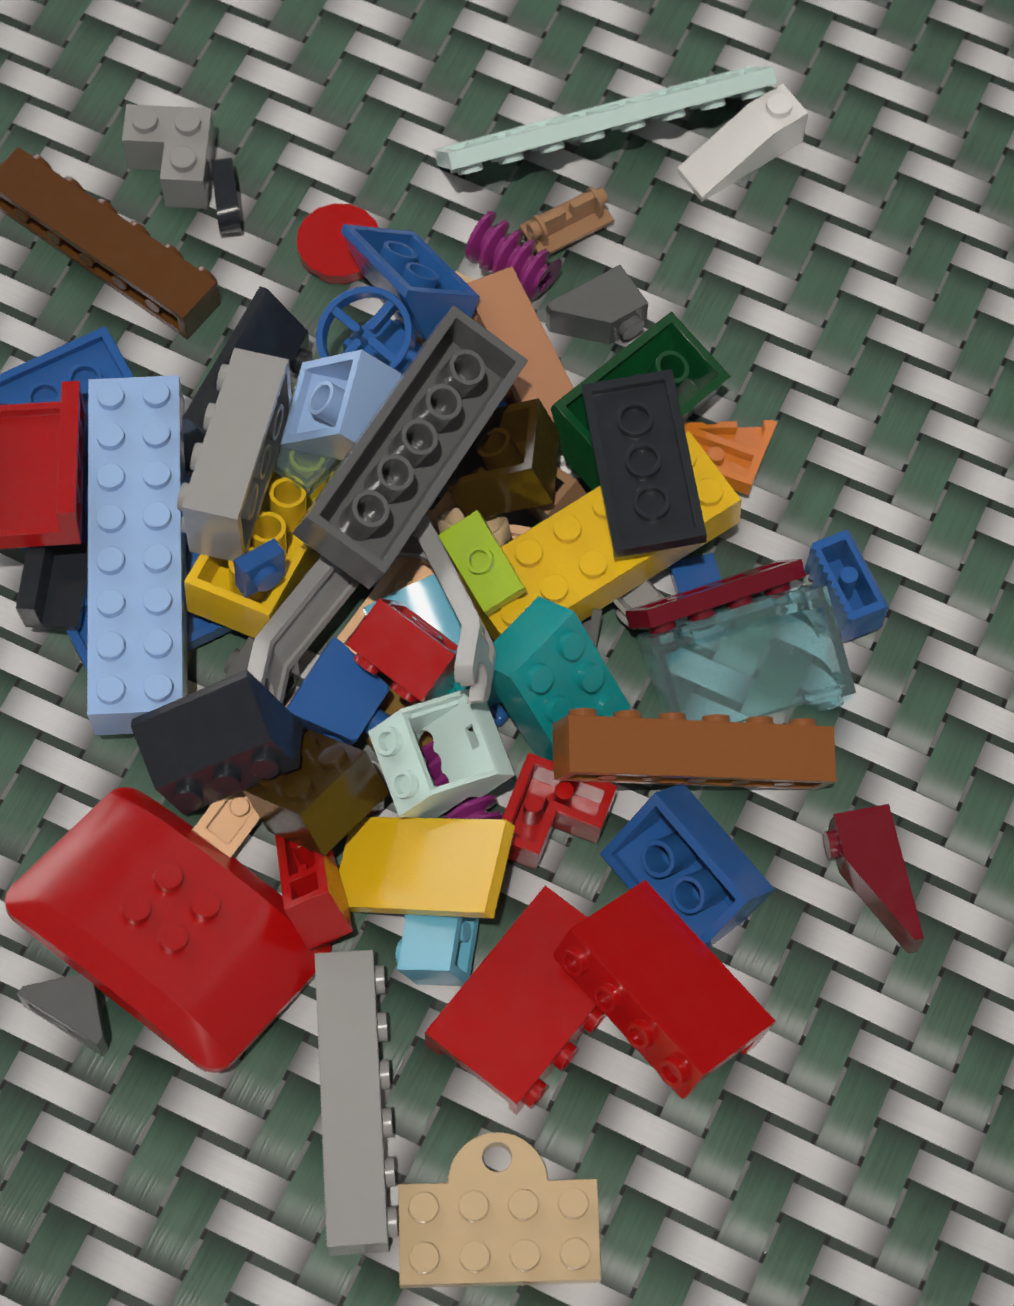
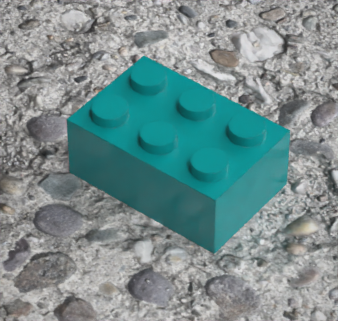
[491,596,631,761]

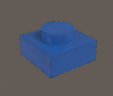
[234,538,285,598]

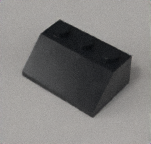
[131,669,303,815]

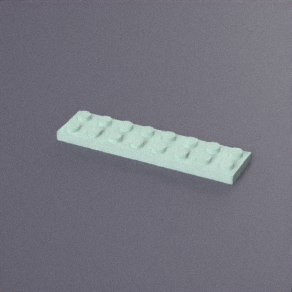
[433,66,777,175]

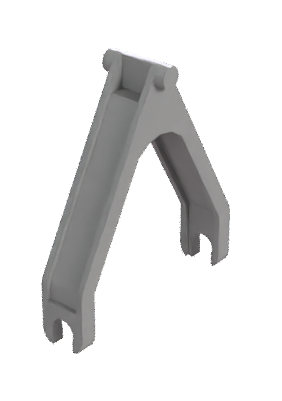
[247,512,497,704]

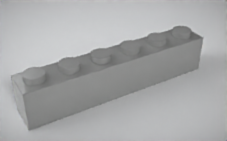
[315,950,398,1256]

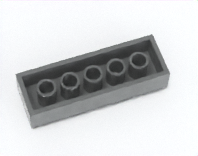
[292,305,528,589]

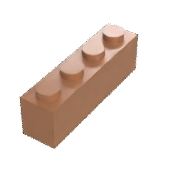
[467,267,574,424]

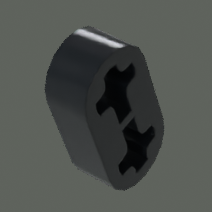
[211,158,241,234]

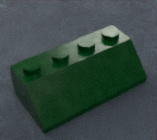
[551,311,731,490]

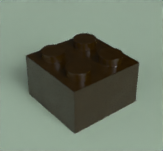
[446,398,560,517]
[244,730,389,856]

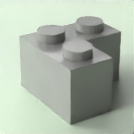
[122,104,216,209]

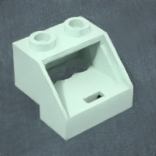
[368,689,515,818]

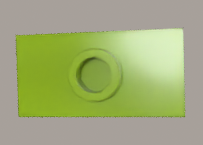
[438,510,527,616]

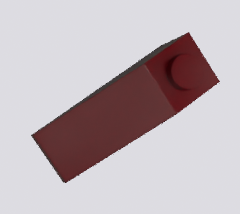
[823,804,924,954]

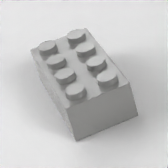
[177,348,292,562]

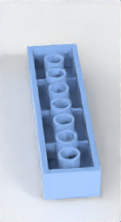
[87,375,188,735]

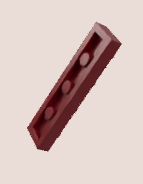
[625,559,806,635]

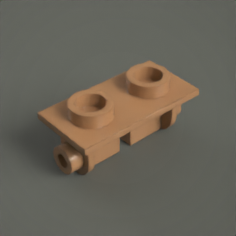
[519,187,614,255]

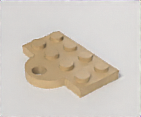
[398,1132,601,1288]

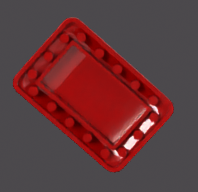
[5,787,331,1073]

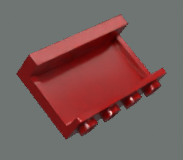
[0,381,86,549]
[553,880,776,1099]
[424,885,606,1115]

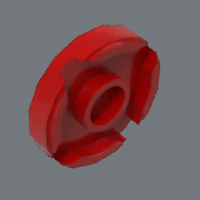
[296,203,379,284]

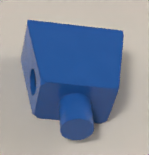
[286,637,390,746]

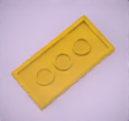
[339,817,515,919]

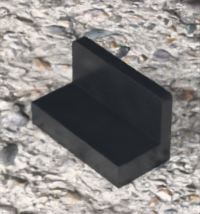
[16,543,88,631]

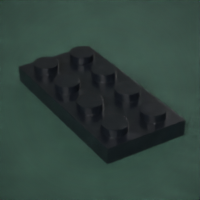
[581,369,707,558]

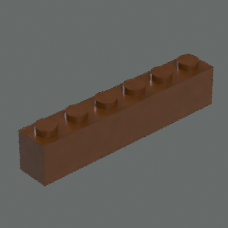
[0,147,221,340]

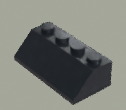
[182,286,313,473]

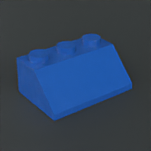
[341,224,480,341]
[600,785,775,948]

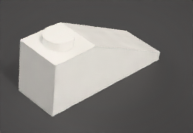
[677,84,808,202]

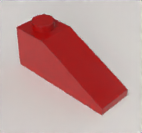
[275,834,353,950]

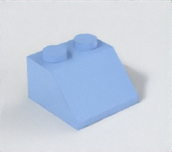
[280,349,401,460]

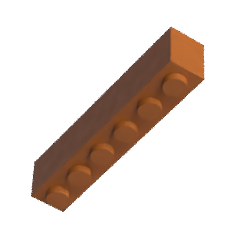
[552,708,837,790]

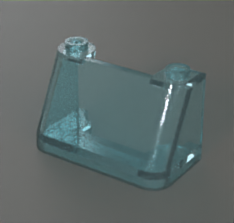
[637,584,856,722]

